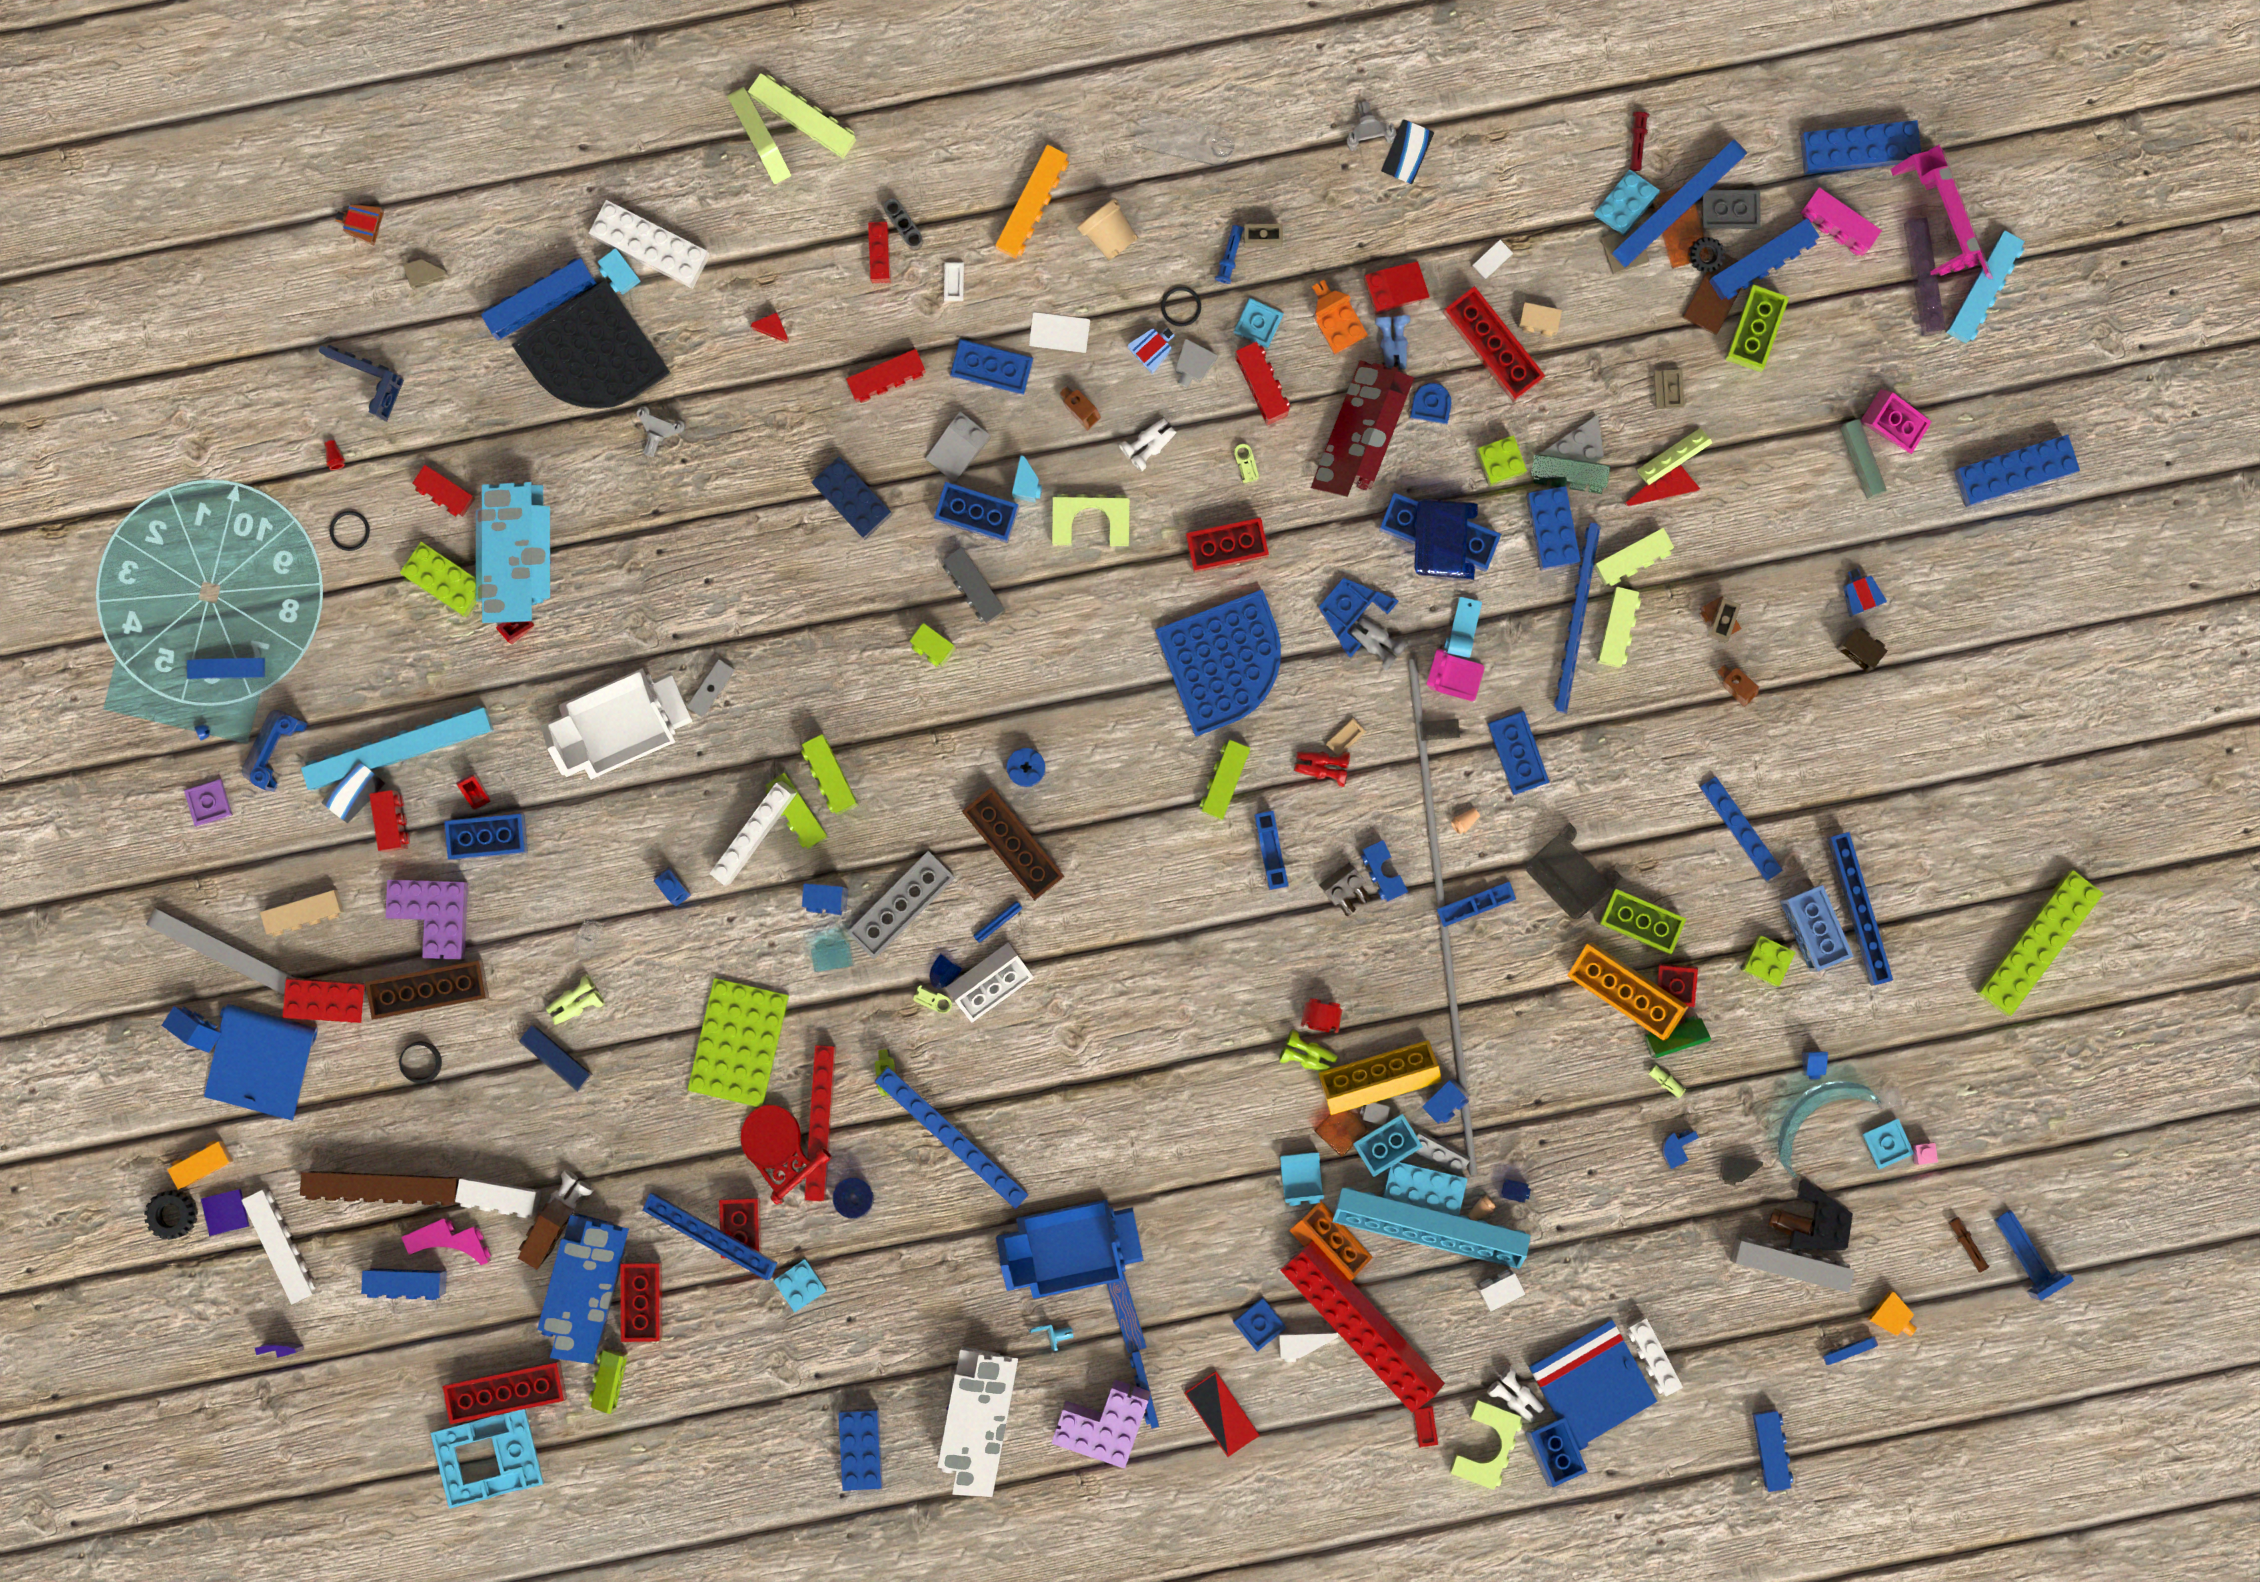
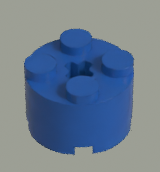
[1007,748,1046,788]

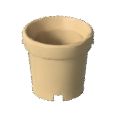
[1077,198,1139,261]

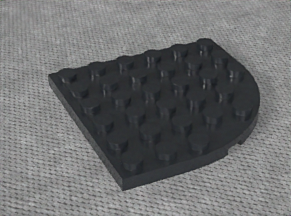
[512,280,671,409]

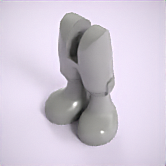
[1350,618,1409,670]

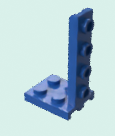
[1994,1210,2074,1301]

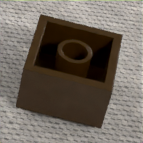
[1837,628,1888,672]

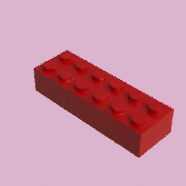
[1443,286,1545,403]
[442,1361,568,1424]

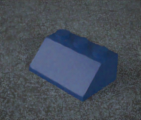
[1525,1417,1588,1487]

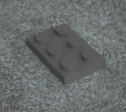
[1702,190,1761,230]

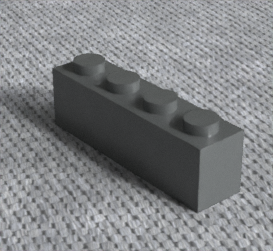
[942,547,1006,624]

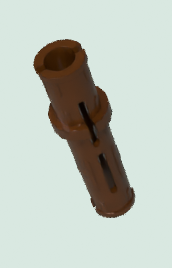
[1949,1217,1989,1273]

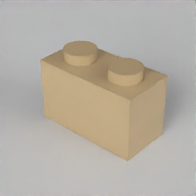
[1518,302,1562,337]

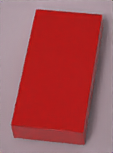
[1414,1406,1438,1448]

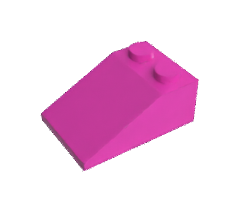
[1861,389,1932,454]

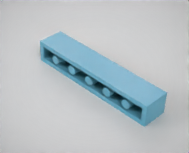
[1946,230,2025,344]

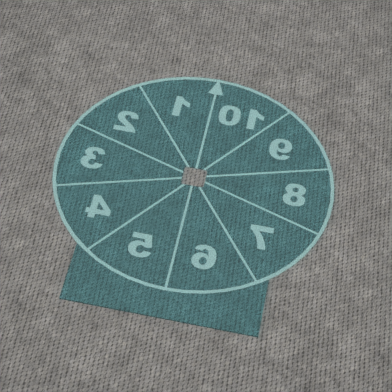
[96,480,323,744]

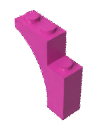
[401,1218,492,1265]

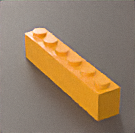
[995,144,1069,259]

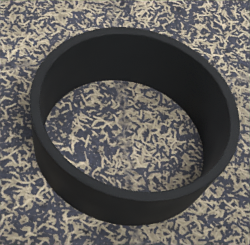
[399,1041,442,1084]

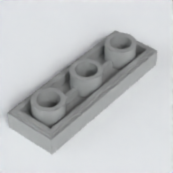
[687,660,735,718]

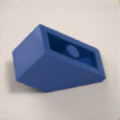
[1802,1051,1828,1079]

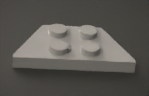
[1536,415,1604,479]

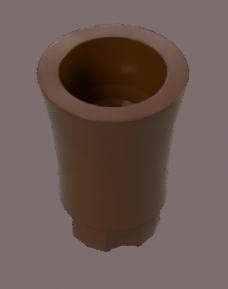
[1768,1208,1813,1236]

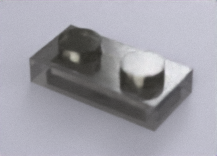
[1419,719,1460,741]

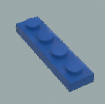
[1129,1350,1159,1429]

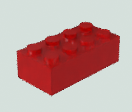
[1235,341,1291,426]
[1186,517,1269,573]
[283,977,364,1023]
[620,1262,662,1342]

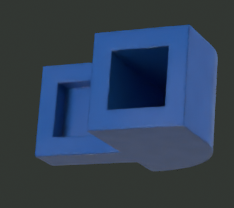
[1662,1129,1699,1169]

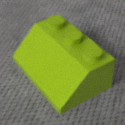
[589,1349,628,1414]

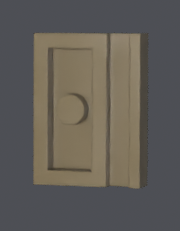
[1654,369,1684,410]

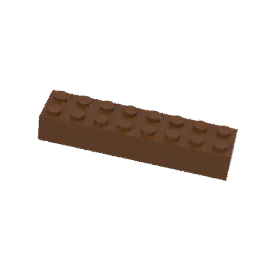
[300,1171,463,1206]

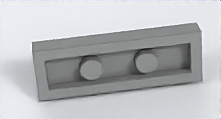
[1416,1131,1470,1176]

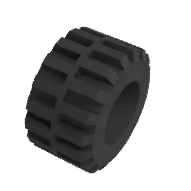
[144,1190,198,1240]

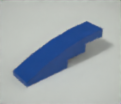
[187,658,265,679]
[1437,881,1516,927]

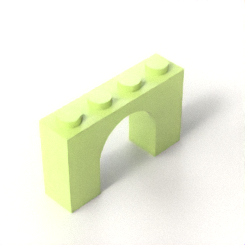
[1052,494,1130,546]
[1449,1399,1523,1490]

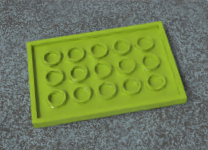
[687,978,789,1107]

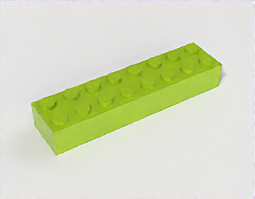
[1976,870,2104,1016]

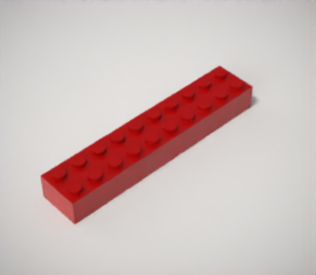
[1280,1240,1445,1413]

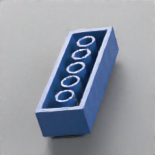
[1800,120,1921,175]
[481,258,597,341]
[1954,435,2080,507]
[1379,493,1501,572]

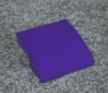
[201,1189,250,1236]
[255,1342,304,1358]

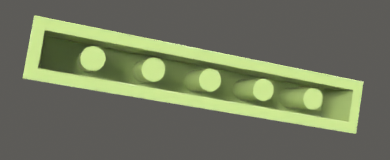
[748,73,856,159]

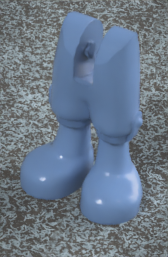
[1375,315,1411,370]

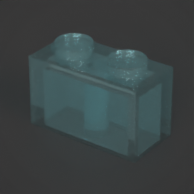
[811,940,854,972]

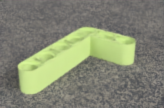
[727,87,791,185]

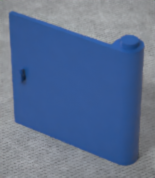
[204,1004,318,1121]

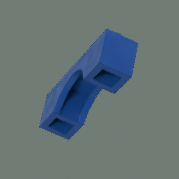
[1254,811,1289,890]

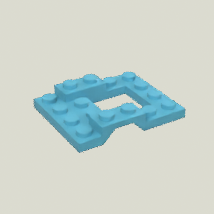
[430,1409,544,1509]

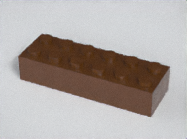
[961,787,1065,901]
[365,960,489,1020]

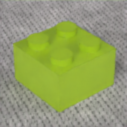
[1476,435,1527,487]
[910,623,956,667]
[1741,935,1796,987]

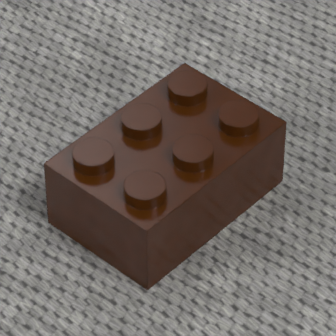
[518,1198,574,1270]

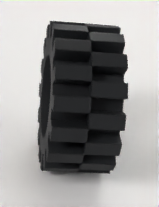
[1688,237,1725,272]

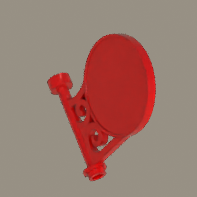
[741,1105,832,1205]

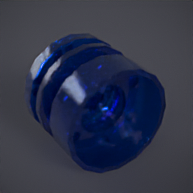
[833,1178,874,1219]

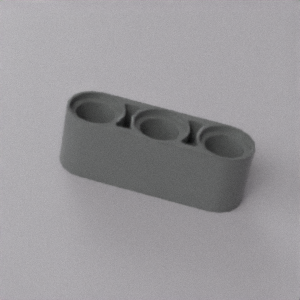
[884,198,923,250]

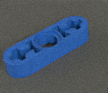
[1823,1336,1878,1365]

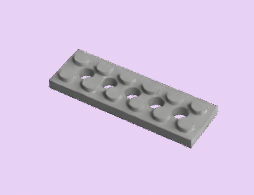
[847,851,955,960]

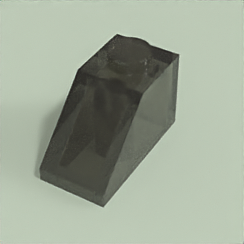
[1719,1156,1763,1185]

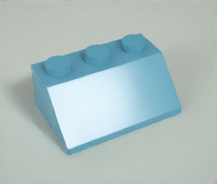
[1353,1114,1423,1177]

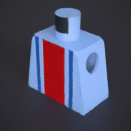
[1128,328,1175,374]

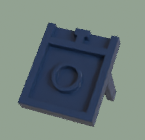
[319,345,404,422]

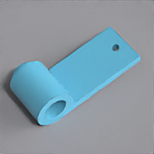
[1444,597,1482,658]

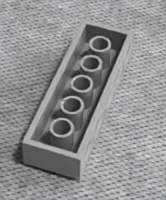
[1730,1236,1855,1293]

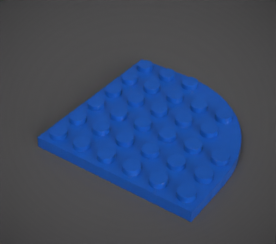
[1155,589,1281,737]

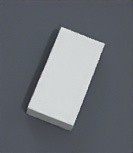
[1472,240,1513,280]
[944,262,964,301]

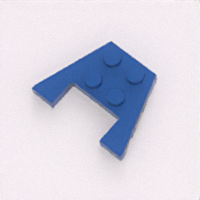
[1318,578,1399,658]

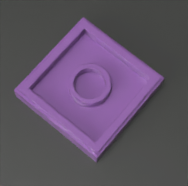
[184,779,233,827]

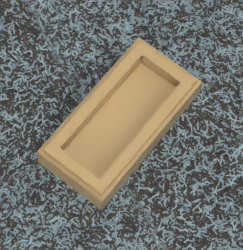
[1325,718,1366,756]

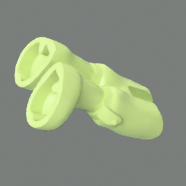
[545,974,605,1025]

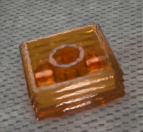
[1314,1110,1368,1157]

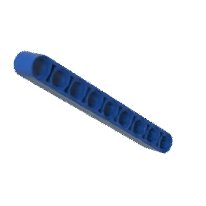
[1612,139,1748,268]

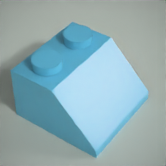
[1012,456,1042,503]

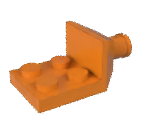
[1312,280,1368,355]

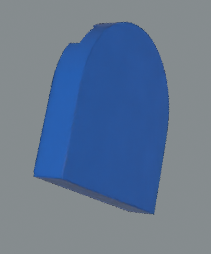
[1410,383,1452,425]

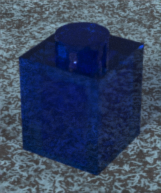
[1500,1178,1531,1203]

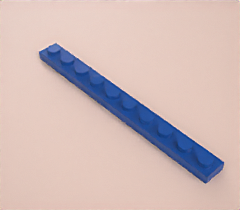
[1554,523,1601,714]
[874,1066,1028,1209]

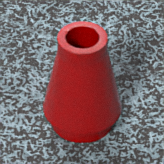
[324,440,345,470]

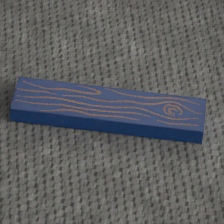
[1107,1273,1147,1353]

